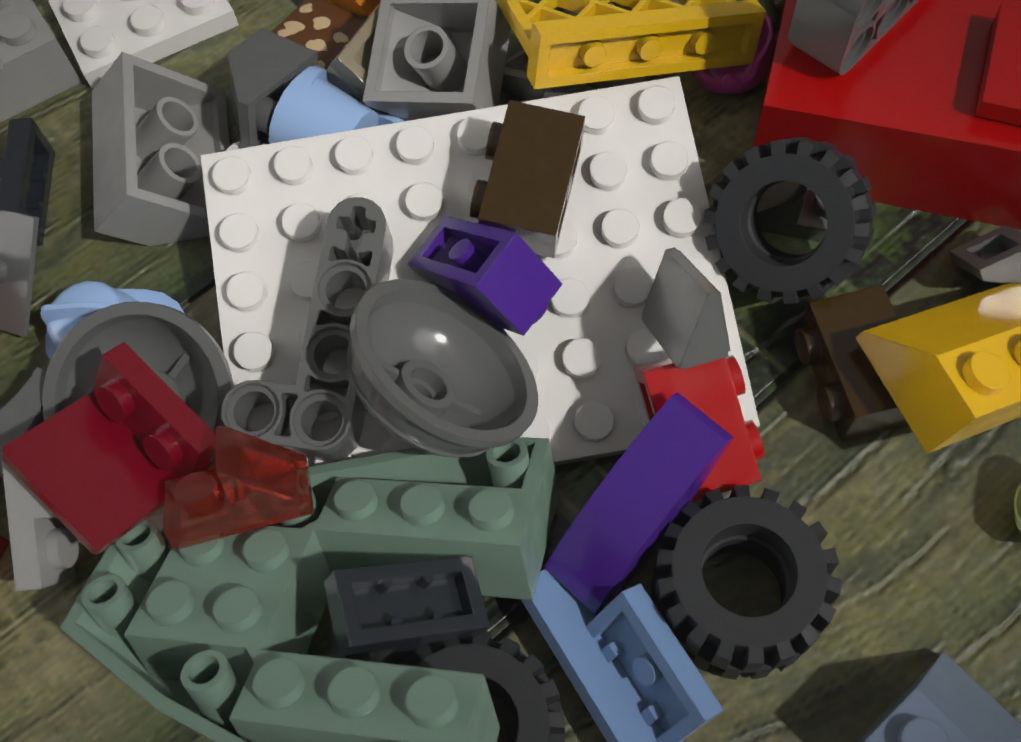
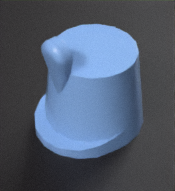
[268,65,404,144]

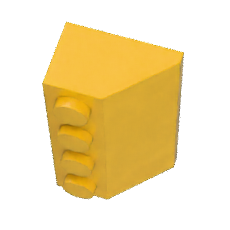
[856,283,1021,454]

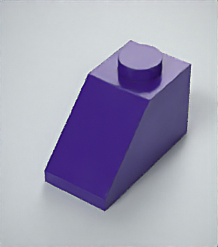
[407,215,563,336]

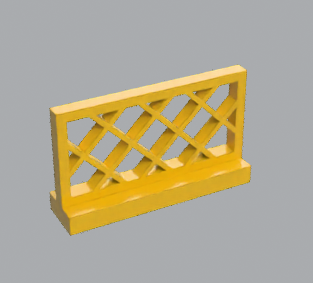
[496,0,766,89]

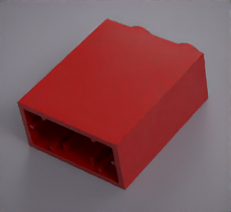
[752,0,1021,230]

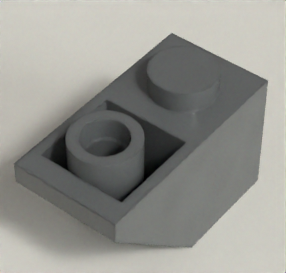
[227,28,318,148]

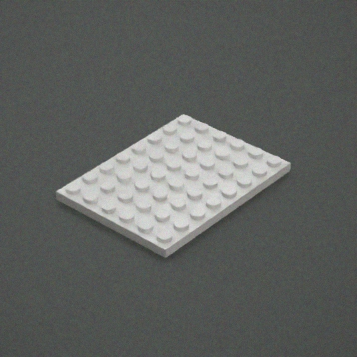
[200,76,760,483]

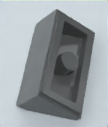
[642,247,730,369]

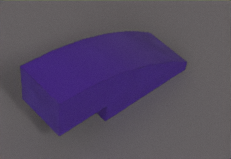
[544,392,734,614]

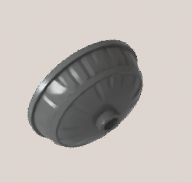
[347,279,538,458]
[42,301,234,472]

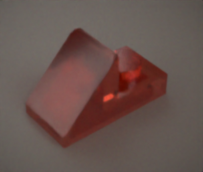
[164,426,314,550]

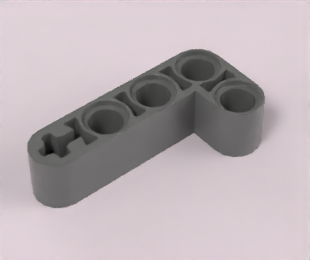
[787,0,919,75]
[221,197,394,461]

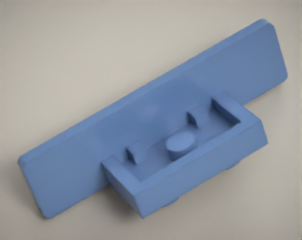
[521,569,724,742]

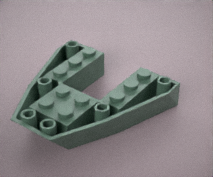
[59,437,560,742]

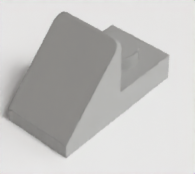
[1,453,79,591]

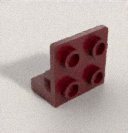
[1,341,220,554]

